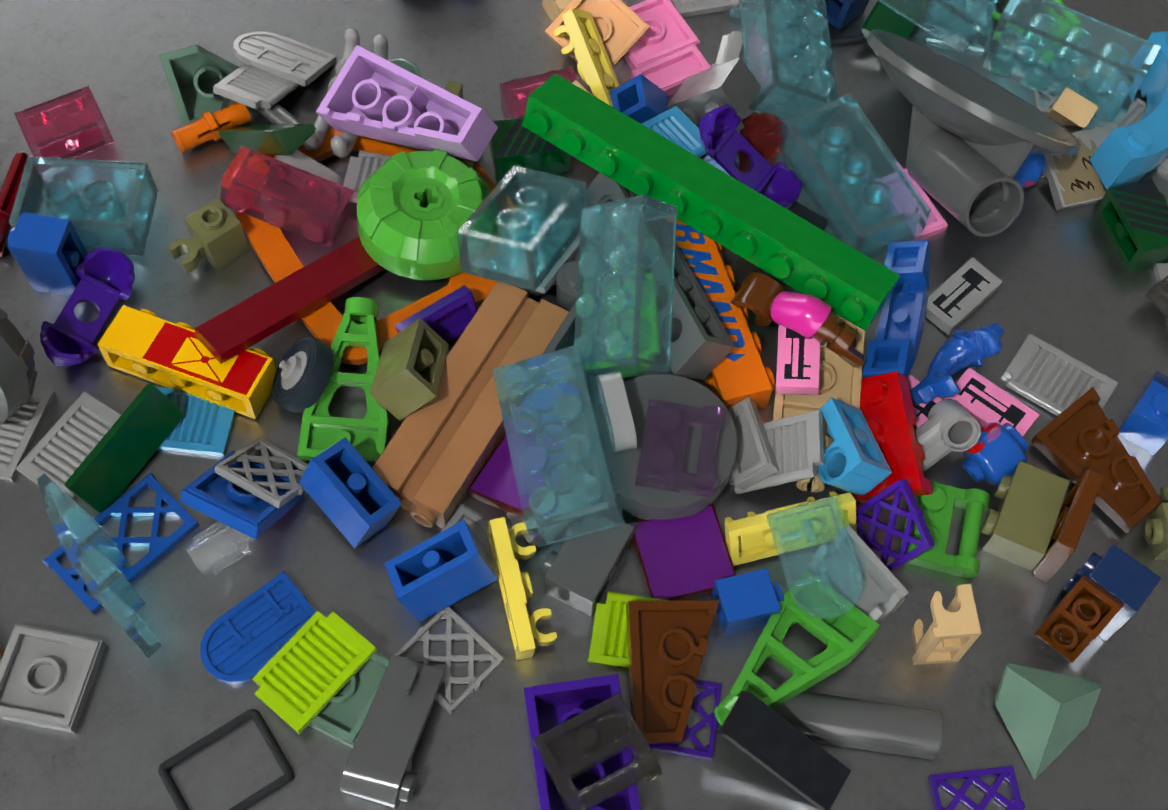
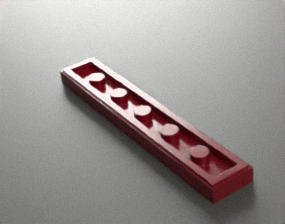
[195,236,385,364]

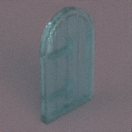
[766,495,863,620]

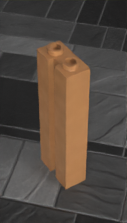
[372,279,569,529]

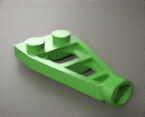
[297,297,390,466]
[714,571,880,726]

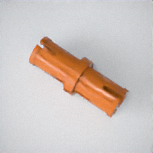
[171,102,252,154]

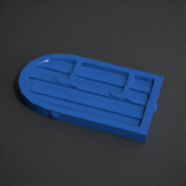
[200,571,316,685]

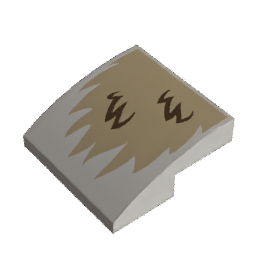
[1040,126,1109,211]

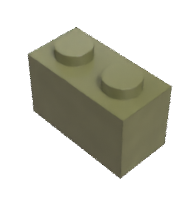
[369,318,449,421]
[980,461,1070,571]

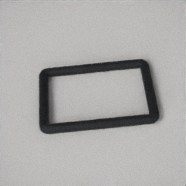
[158,709,294,810]

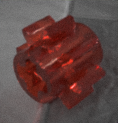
[739,111,786,160]

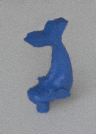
[910,323,1004,405]

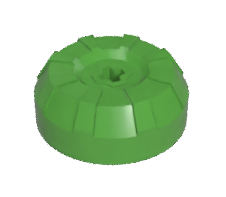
[357,149,494,280]

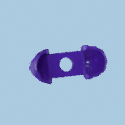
[699,104,803,208]
[40,247,135,366]

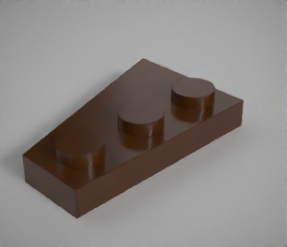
[1031,387,1162,534]
[626,600,719,744]

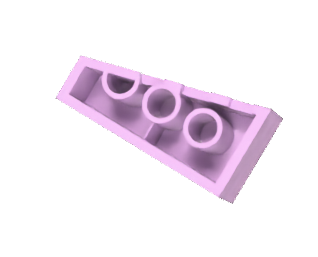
[316,45,498,162]

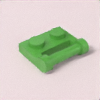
[896,481,990,578]

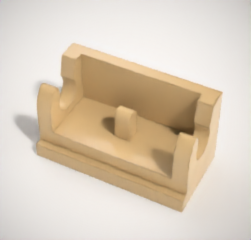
[912,584,982,665]

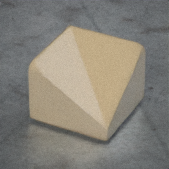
[1046,87,1099,129]

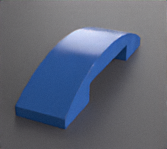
[863,240,930,378]

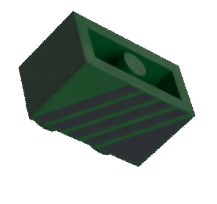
[489,117,571,182]
[1096,178,1168,273]

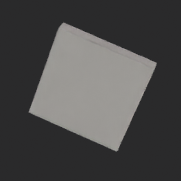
[0,624,107,734]

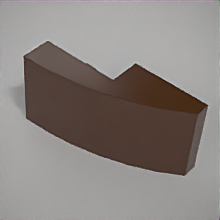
[1035,575,1124,663]

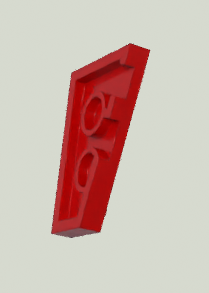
[851,371,933,503]

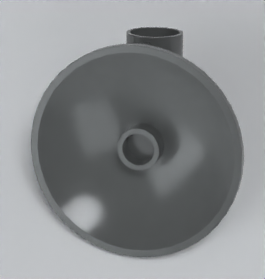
[866,29,1081,237]

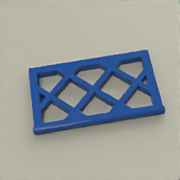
[43,473,200,614]

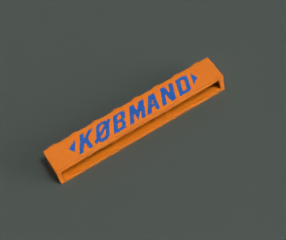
[654,205,775,410]

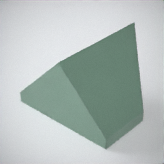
[159,45,239,126]
[994,662,1101,780]

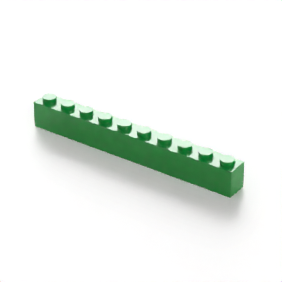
[522,74,900,331]

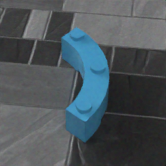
[1089,31,1168,190]

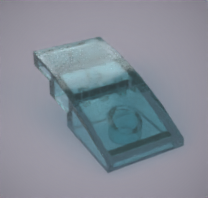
[37,473,162,658]

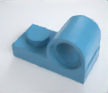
[818,397,892,495]

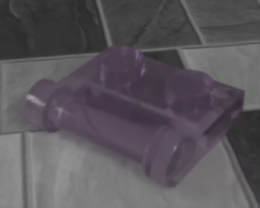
[635,400,727,497]

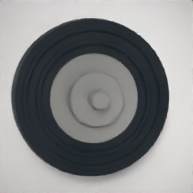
[272,337,334,413]

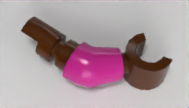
[730,272,864,368]

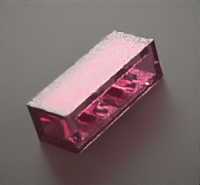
[220,146,354,248]

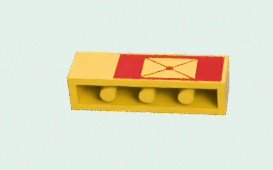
[97,305,277,420]

